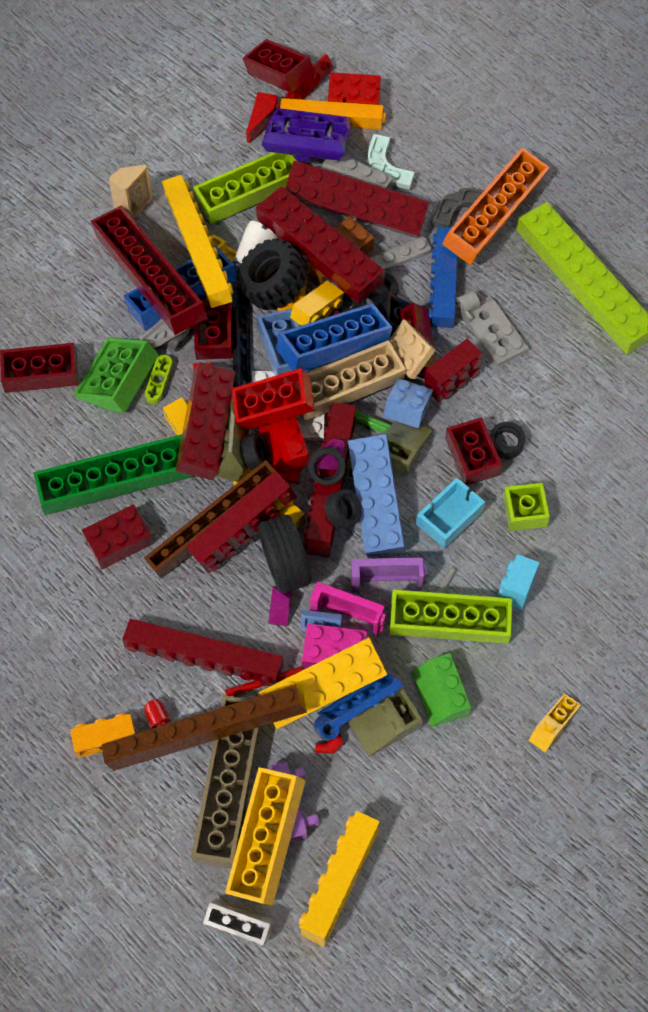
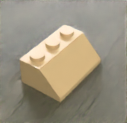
[109,164,153,220]

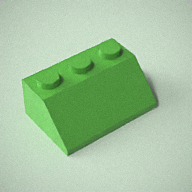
[411,653,471,728]

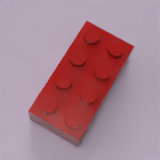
[232,368,315,431]

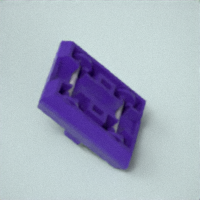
[262,108,352,162]

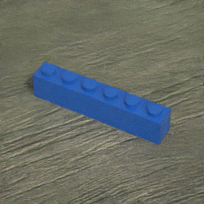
[429,227,457,328]

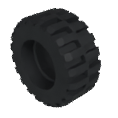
[237,239,308,310]

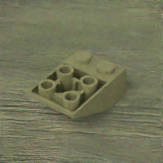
[384,421,433,475]
[348,687,423,757]

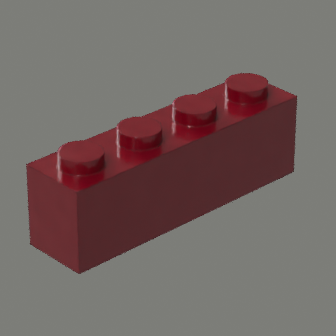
[400,302,436,379]

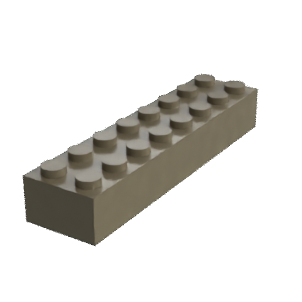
[191,696,261,868]

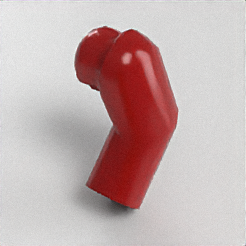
[315,733,344,754]

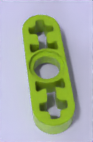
[145,355,173,405]

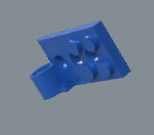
[314,672,403,740]

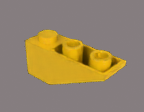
[528,693,581,752]

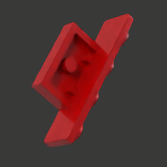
[285,54,333,100]

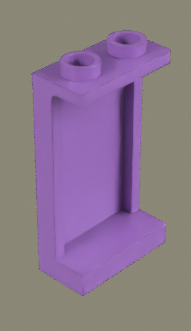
[351,558,427,593]

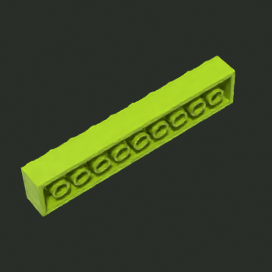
[517,202,648,355]

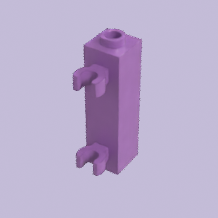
[267,762,319,843]

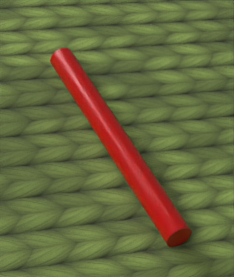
[225,667,303,696]

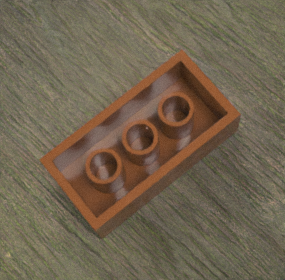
[306,216,374,287]

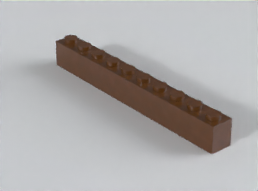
[102,685,307,771]

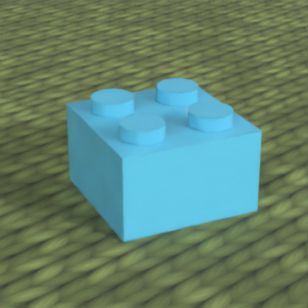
[498,554,540,611]

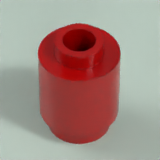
[144,699,171,729]

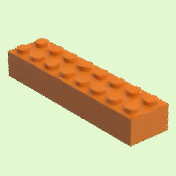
[442,147,550,265]

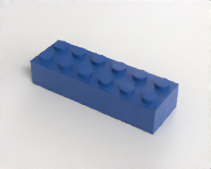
[124,246,237,331]
[276,303,392,371]

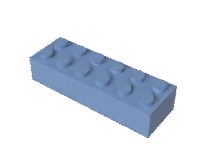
[348,434,406,557]

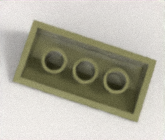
[216,397,248,482]

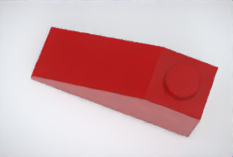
[246,92,280,143]

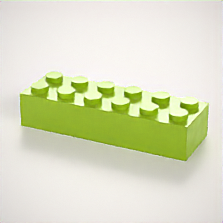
[193,152,296,225]
[389,590,512,644]

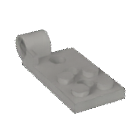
[455,291,529,367]

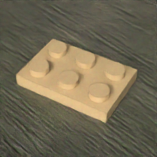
[389,319,435,379]

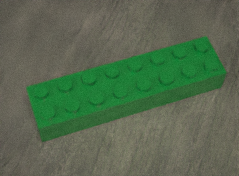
[33,434,193,515]

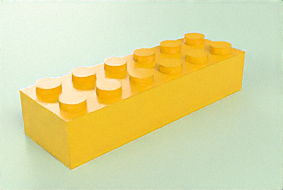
[259,637,388,729]
[225,767,306,906]
[299,811,380,947]

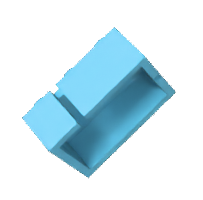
[416,478,485,549]

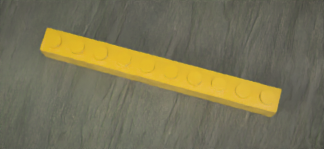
[162,175,234,308]

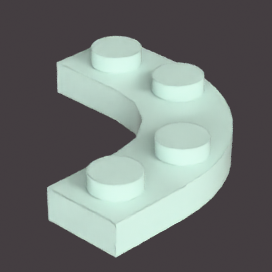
[368,134,415,190]

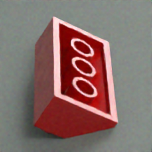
[257,416,309,473]

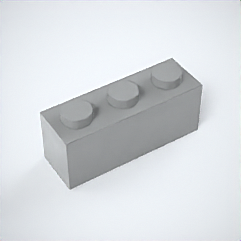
[203,899,275,945]

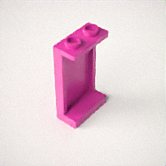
[310,582,387,637]

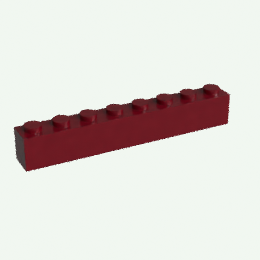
[122,618,284,686]

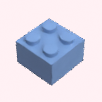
[383,379,433,429]

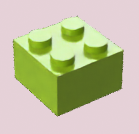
[503,483,550,531]

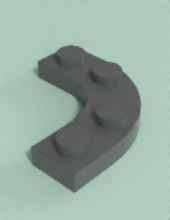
[431,188,484,227]

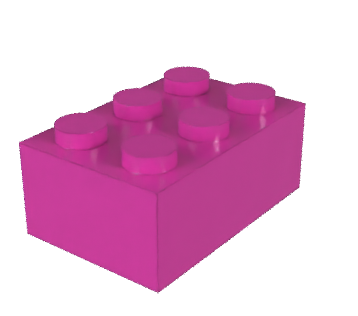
[302,624,367,669]

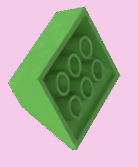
[73,337,158,413]

